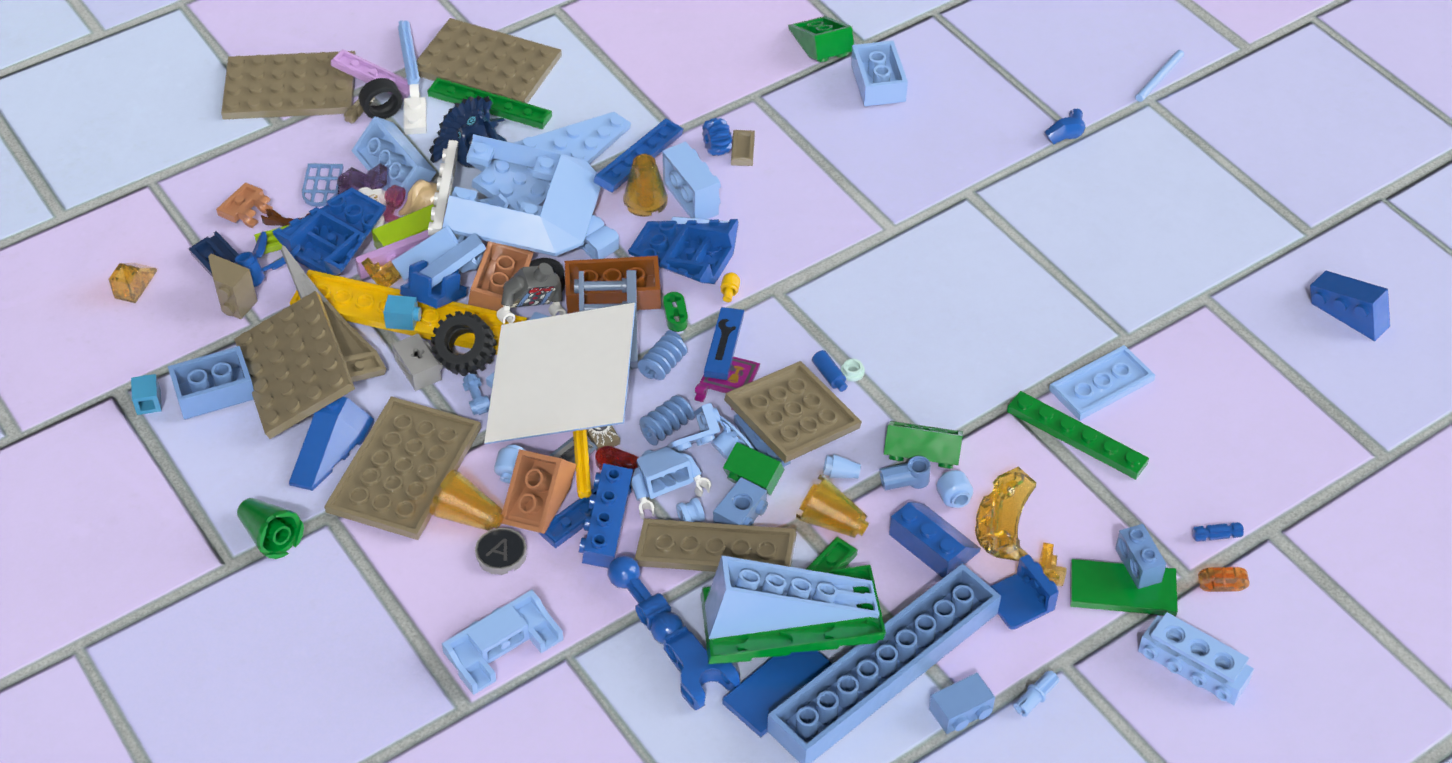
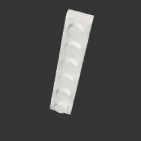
[428,140,458,236]

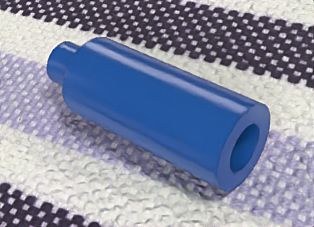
[812,350,848,392]

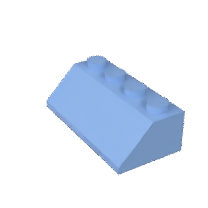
[351,116,436,202]

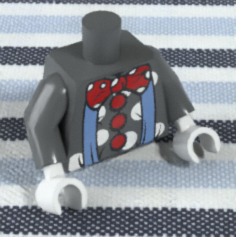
[497,263,566,324]

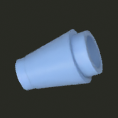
[823,454,861,479]

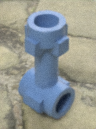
[463,374,490,415]

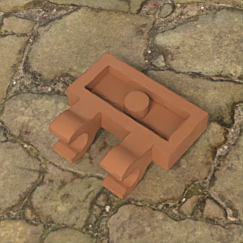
[216,182,273,228]

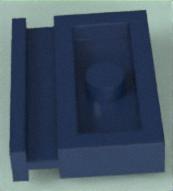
[188,231,239,277]

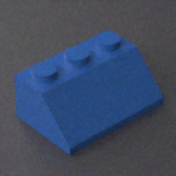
[889,502,981,578]

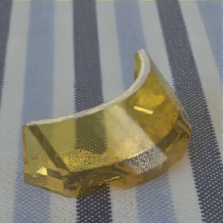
[975,466,1036,561]

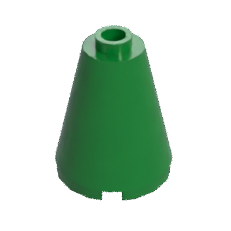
[237,498,304,559]

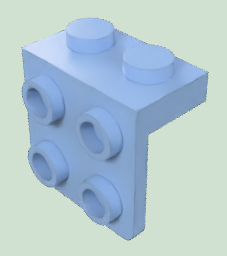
[665,403,720,452]

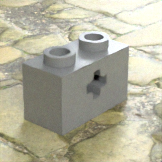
[392,334,443,391]

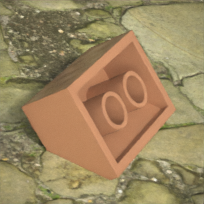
[468,241,534,311]

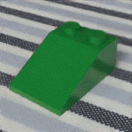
[788,16,854,62]

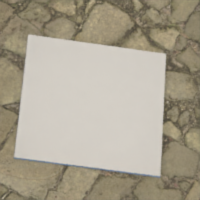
[484,303,636,444]

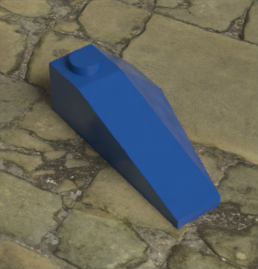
[289,397,375,491]

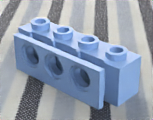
[1138,612,1254,705]

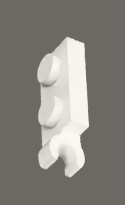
[404,84,427,135]

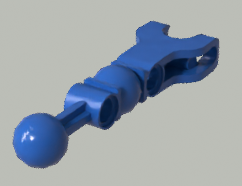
[607,556,740,710]

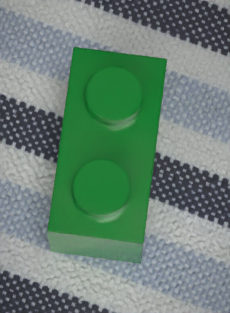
[723,442,785,496]

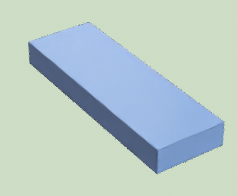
[391,225,459,281]
[419,233,486,287]

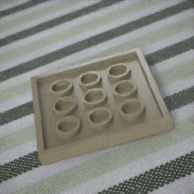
[724,361,862,463]

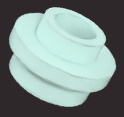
[841,359,865,381]

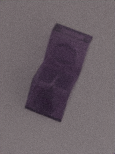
[337,163,387,195]

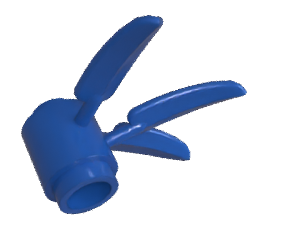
[235,231,301,287]

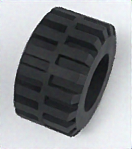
[431,311,497,376]

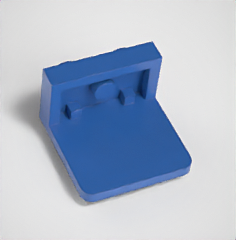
[990,554,1059,630]

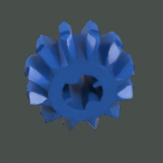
[702,118,732,156]

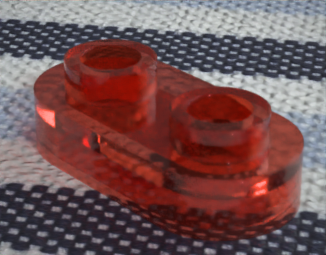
[595,446,639,475]

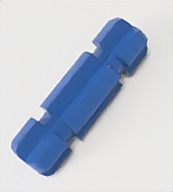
[1193,522,1244,542]

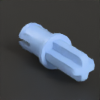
[1013,670,1059,717]

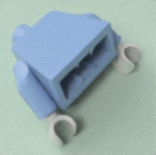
[631,447,711,519]

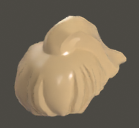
[398,179,439,216]

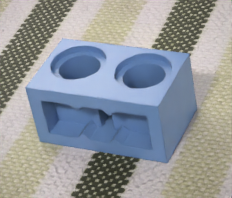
[1115,524,1166,589]

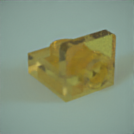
[361,257,401,287]
[1039,542,1067,587]

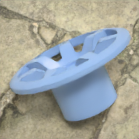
[711,416,754,459]

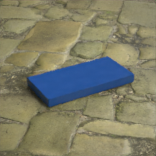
[722,651,833,738]

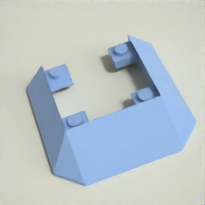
[442,134,601,256]

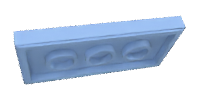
[1049,345,1155,421]

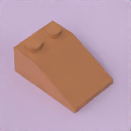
[499,449,576,534]

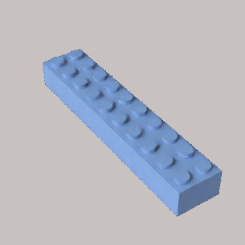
[767,563,1001,763]

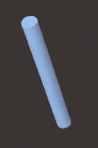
[1135,50,1184,102]

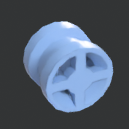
[676,497,705,522]

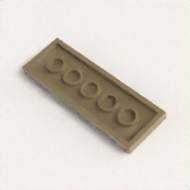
[634,518,797,572]

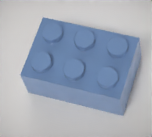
[168,346,254,420]

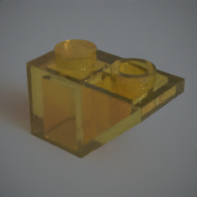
[108,263,157,303]

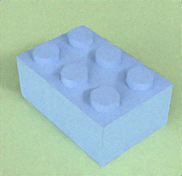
[851,40,908,106]
[662,142,721,219]

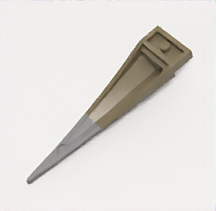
[281,246,386,382]

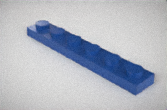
[594,118,684,193]

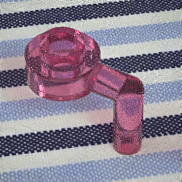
[383,185,406,223]

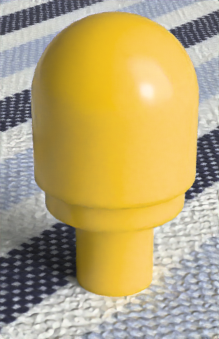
[720,272,740,303]

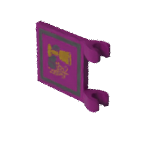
[694,357,760,411]

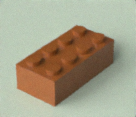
[564,256,661,314]

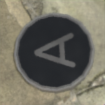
[475,528,527,575]

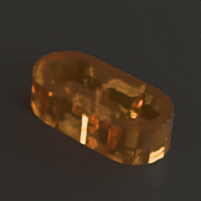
[1198,567,1250,592]

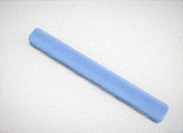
[398,20,420,86]

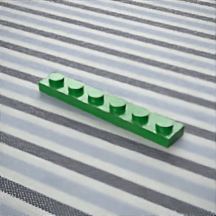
[1007,391,1149,480]

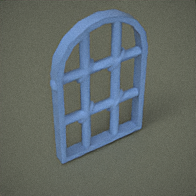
[302,163,344,207]

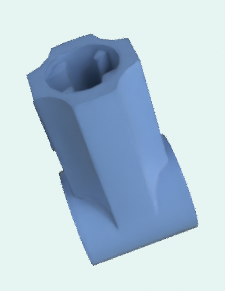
[880,456,930,491]

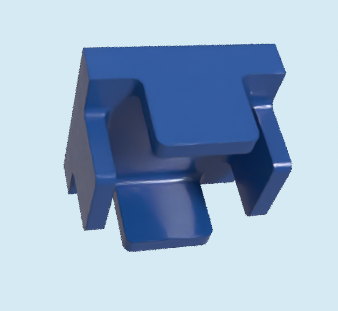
[400,260,467,309]

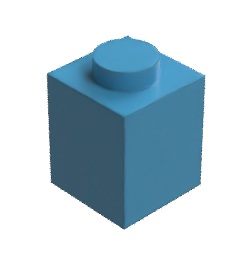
[383,295,422,331]
[131,374,162,415]

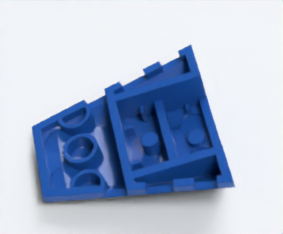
[273,188,386,275]
[628,219,738,284]

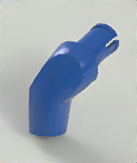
[1044,108,1086,145]

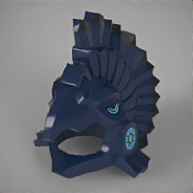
[429,96,507,167]

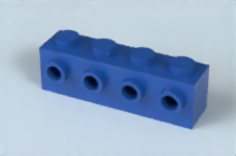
[579,463,633,568]

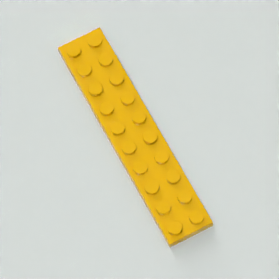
[290,270,527,355]

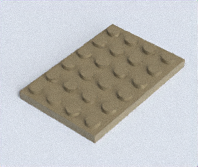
[416,18,562,104]
[221,51,355,120]
[234,291,355,439]
[324,396,481,540]

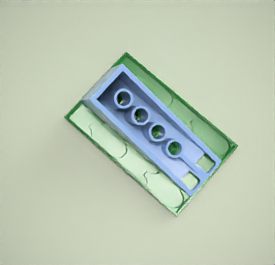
[700,556,886,664]

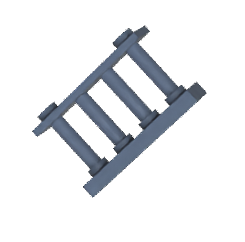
[574,270,638,369]

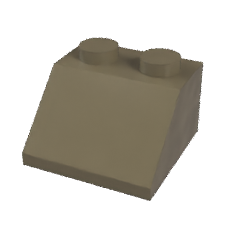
[208,254,257,319]

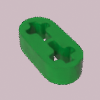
[663,292,688,332]

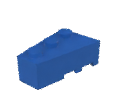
[1310,270,1390,342]

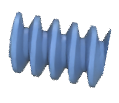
[638,330,688,380]
[639,395,695,446]

